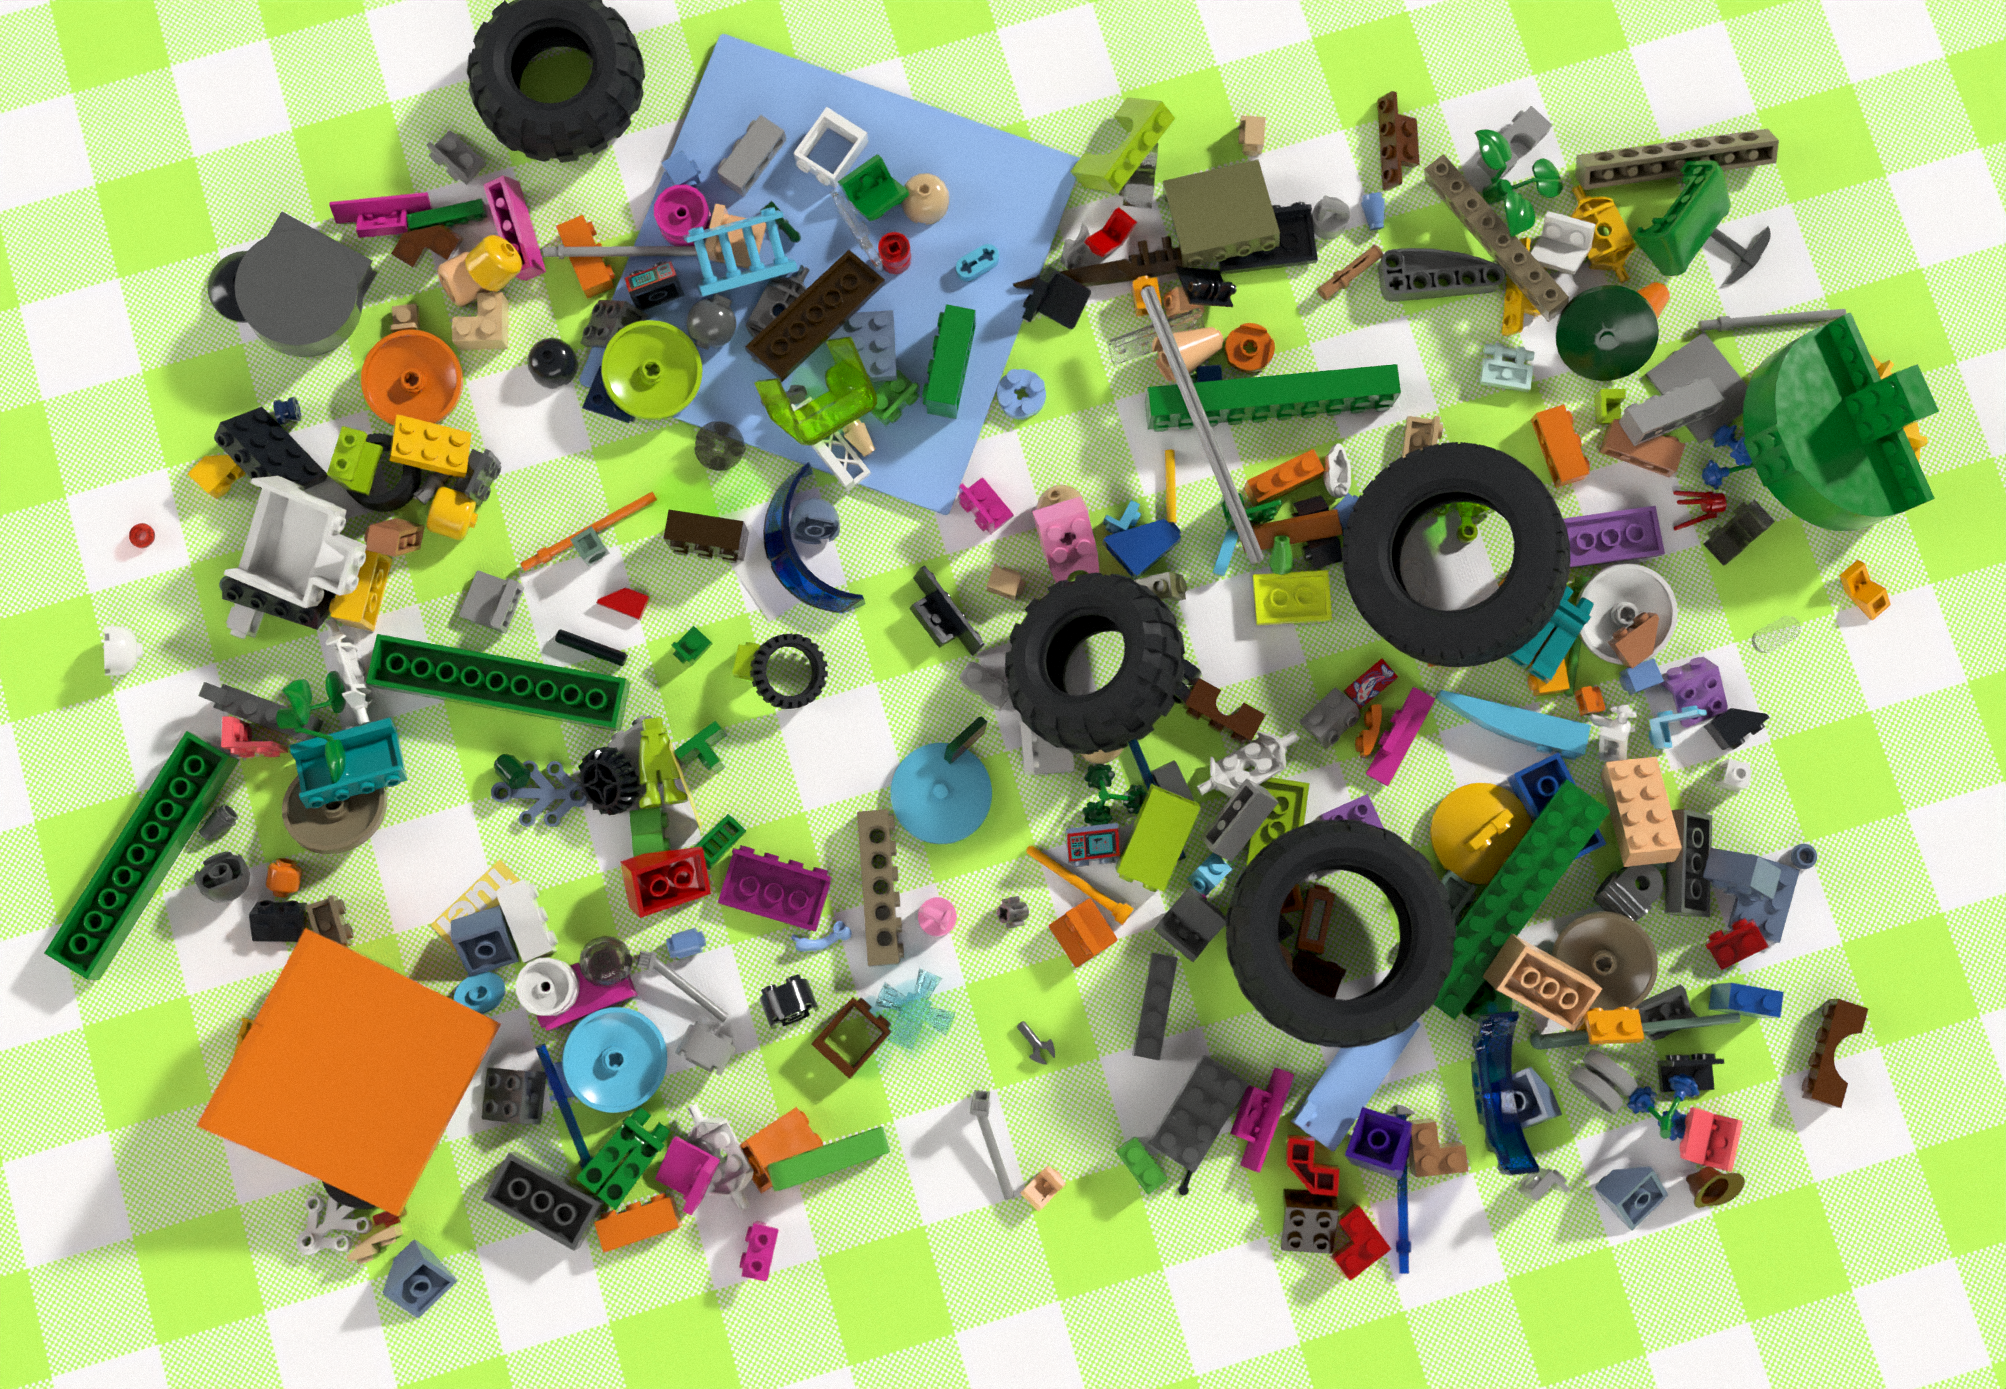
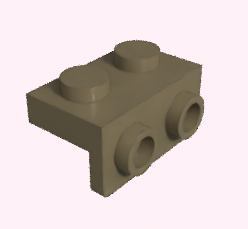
[306,895,354,947]

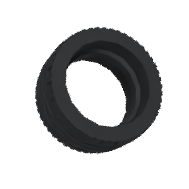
[345,433,421,512]

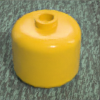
[465,235,522,292]
[426,487,478,540]

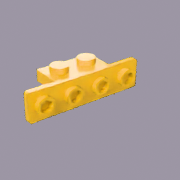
[1502,237,1547,337]

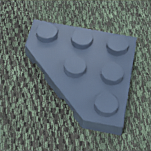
[824,310,897,382]

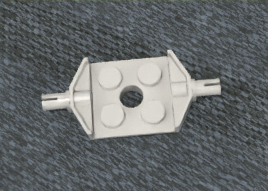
[325,618,374,725]
[1197,731,1299,797]
[685,1103,754,1211]

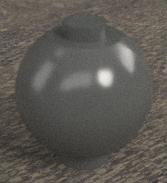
[687,293,736,350]

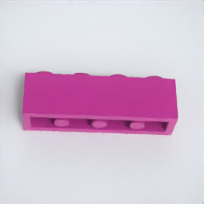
[483,175,546,281]

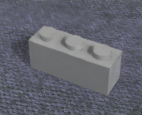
[717,115,786,197]
[1200,778,1279,862]

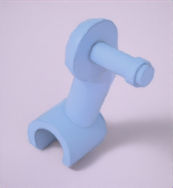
[791,921,852,952]

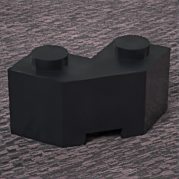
[1291,495,1342,569]

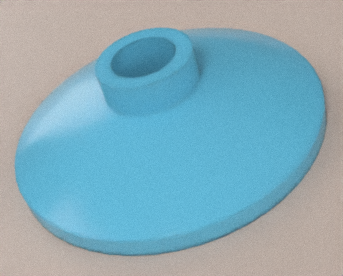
[454,972,506,1014]

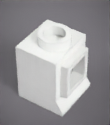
[226,603,264,639]
[1715,759,1752,793]

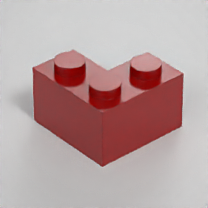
[1329,1203,1391,1281]

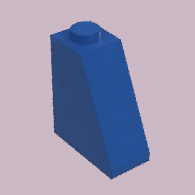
[1102,519,1181,580]

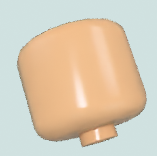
[437,252,490,307]

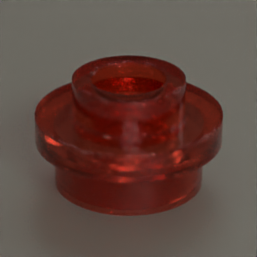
[129,523,155,548]

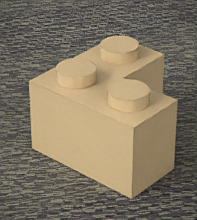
[452,292,509,350]

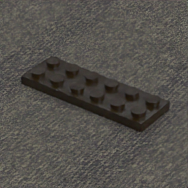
[745,250,885,382]

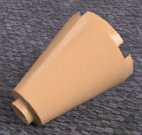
[1152,327,1224,383]

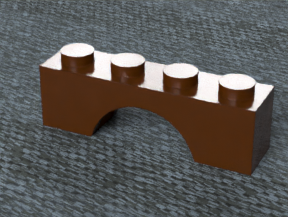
[1802,999,1869,1108]

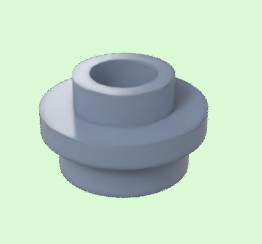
[1791,844,1817,869]

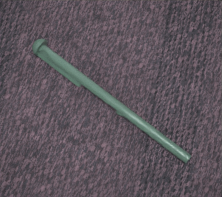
[1530,1012,1741,1050]

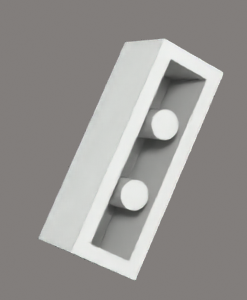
[495,879,558,964]

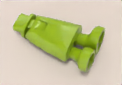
[639,717,688,809]

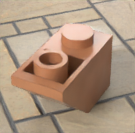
[1608,612,1659,669]

